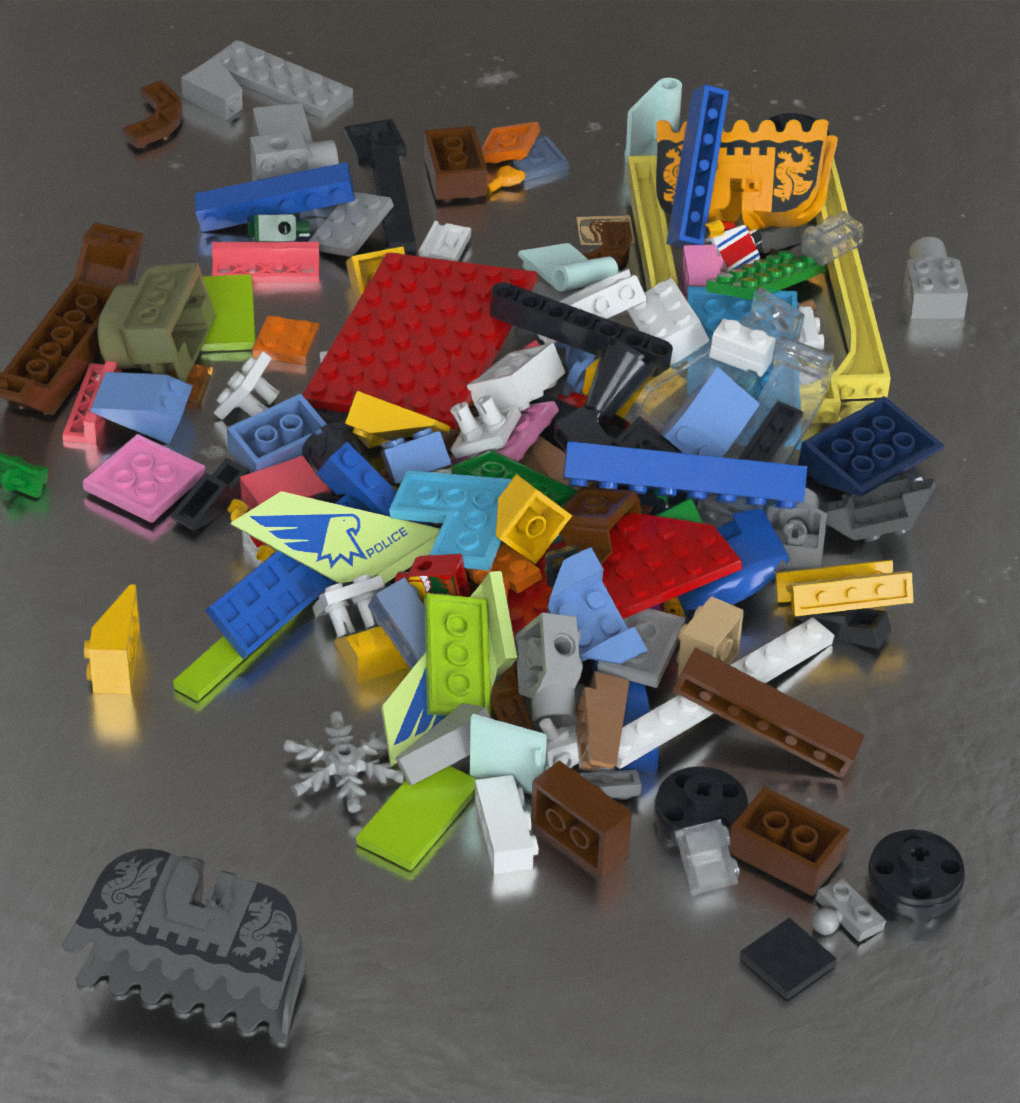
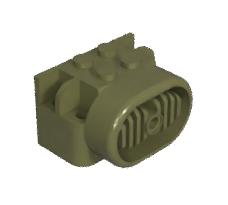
[98,263,216,382]

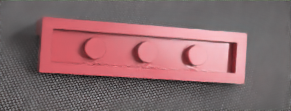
[212,242,320,283]
[63,361,123,445]

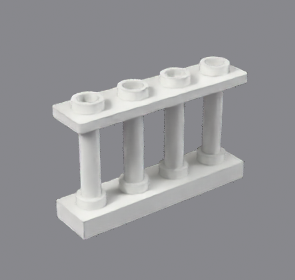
[537,268,646,344]

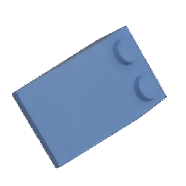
[660,366,760,457]
[89,372,193,444]

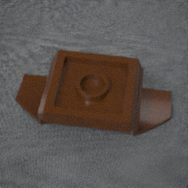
[559,487,653,565]

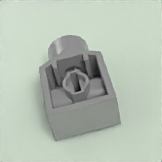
[250,130,339,181]
[903,237,968,319]
[767,488,827,573]
[515,613,583,729]

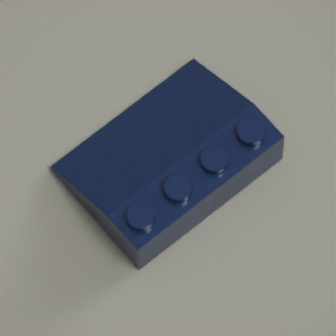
[798,396,944,497]

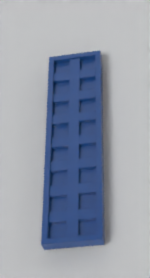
[204,494,373,659]

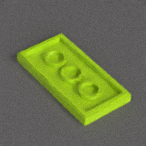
[201,274,255,352]
[424,593,491,716]
[356,766,479,871]

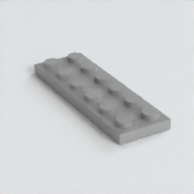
[206,40,353,119]

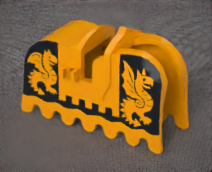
[656,119,838,232]

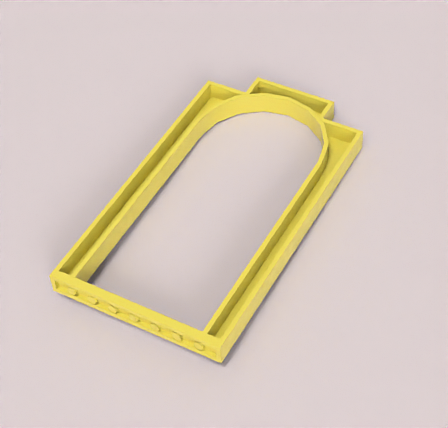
[627,155,891,424]

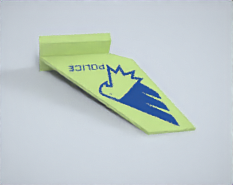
[230,491,440,584]
[381,571,517,767]

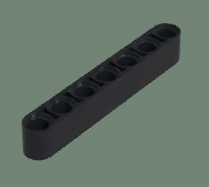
[370,146,417,256]
[489,282,673,377]

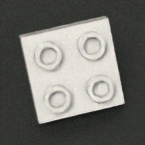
[214,351,280,420]
[450,395,521,459]
[312,574,385,638]

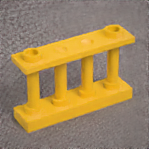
[775,560,913,616]

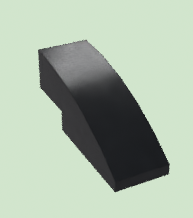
[170,457,250,531]
[790,608,891,649]

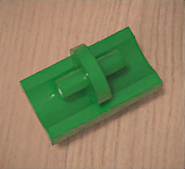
[0,453,49,498]

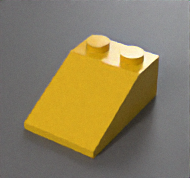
[345,391,451,442]
[84,584,140,694]

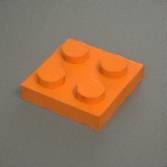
[481,121,541,164]
[252,315,320,365]

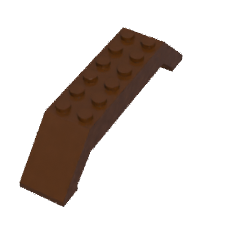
[0,222,144,415]

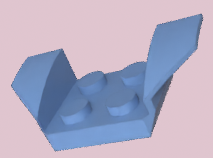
[547,547,647,664]

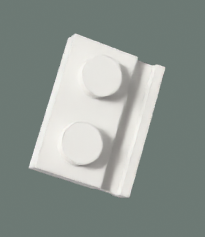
[418,221,471,261]

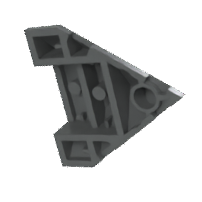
[819,472,936,542]

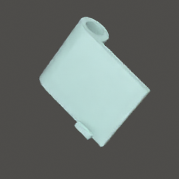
[624,78,682,163]
[518,243,618,292]
[470,714,550,795]

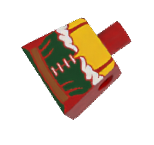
[395,554,471,605]

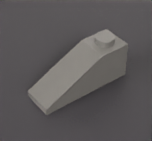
[395,703,491,785]

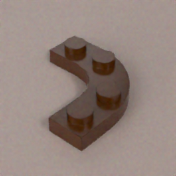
[123,80,182,148]
[582,222,631,268]
[491,664,536,731]

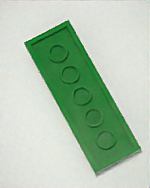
[706,251,827,300]

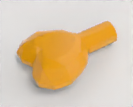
[487,165,526,194]

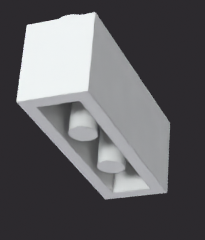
[475,775,538,875]

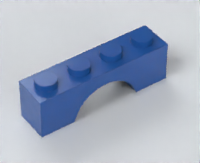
[316,442,431,526]

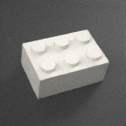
[626,277,711,366]
[467,342,565,416]

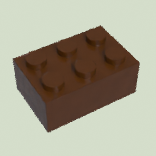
[424,126,487,200]
[531,760,632,877]
[728,787,850,896]

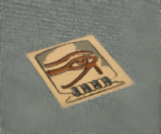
[576,215,635,245]

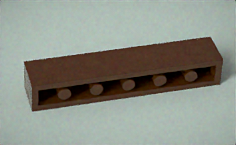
[672,647,865,779]

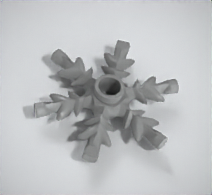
[284,711,405,813]

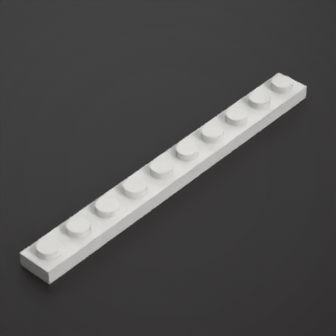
[616,617,835,769]

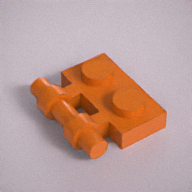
[465,543,543,598]

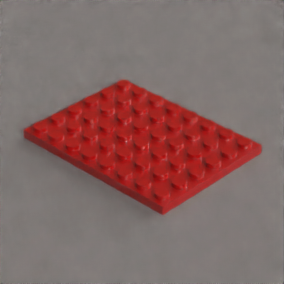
[302,252,538,430]

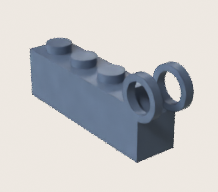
[368,577,496,679]

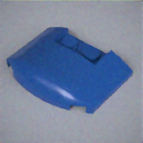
[677,509,790,616]

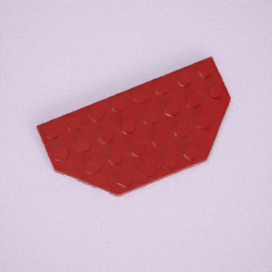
[506,513,742,647]

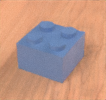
[381,428,451,485]

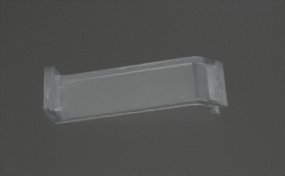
[624,287,805,446]
[697,335,835,529]

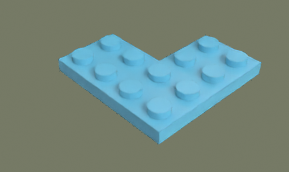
[389,470,512,571]

